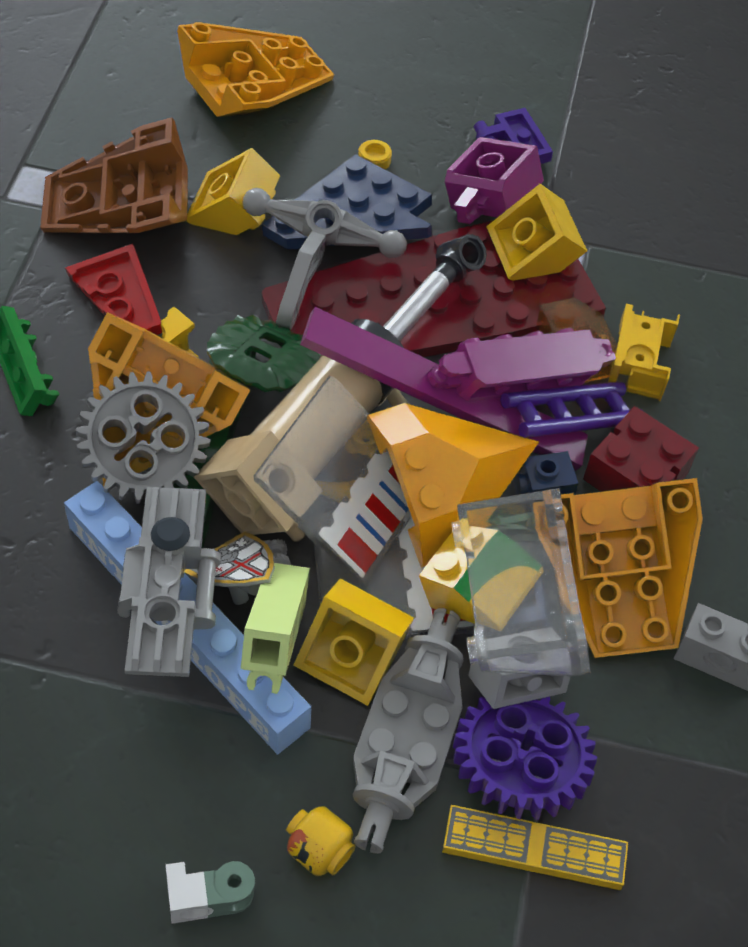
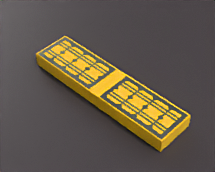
[442,805,628,890]

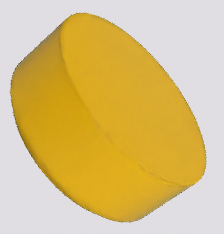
[358,140,392,170]

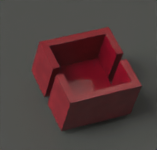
[583,406,699,492]

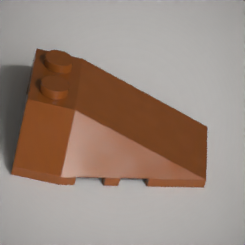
[40,117,188,233]

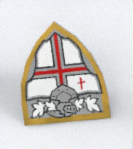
[185,531,275,605]

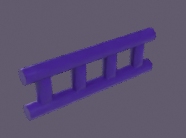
[500,381,644,438]

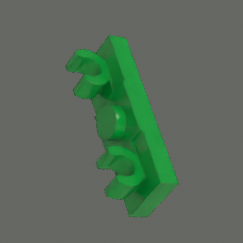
[0,306,59,416]

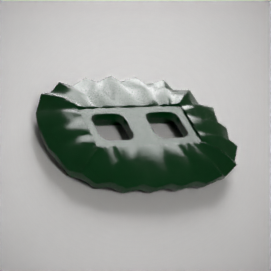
[207,315,321,392]

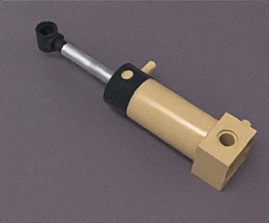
[194,234,487,542]

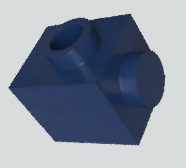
[514,451,579,507]

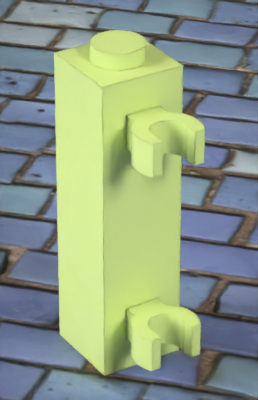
[241,563,310,694]

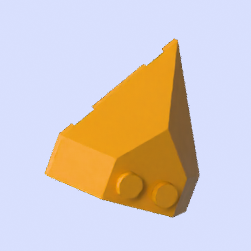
[88,312,250,487]
[366,403,539,568]

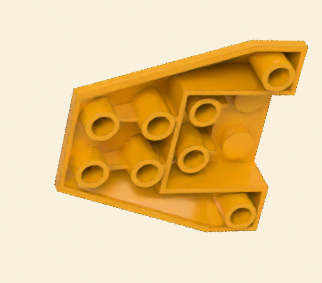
[177,22,334,117]
[532,478,703,658]

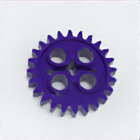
[453,696,597,820]

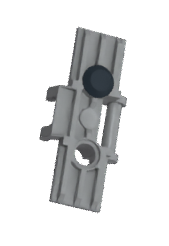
[117,487,221,677]

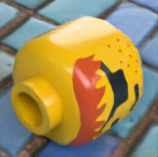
[286,806,355,876]

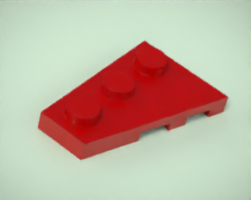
[65,244,162,335]

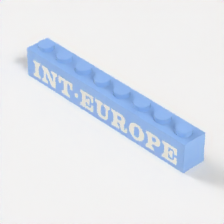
[64,481,311,755]

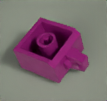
[444,137,544,224]

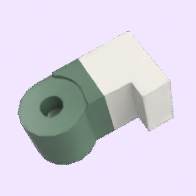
[166,861,255,924]

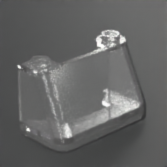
[452,488,591,677]

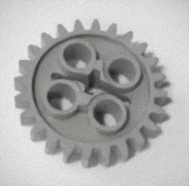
[76,371,210,504]

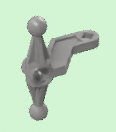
[242,188,407,330]

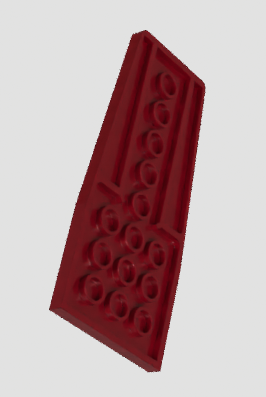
[262,220,606,358]

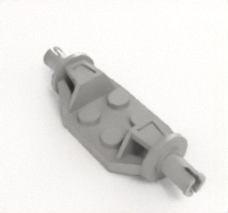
[352,608,463,854]

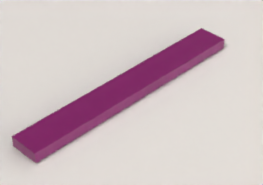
[300,307,588,471]

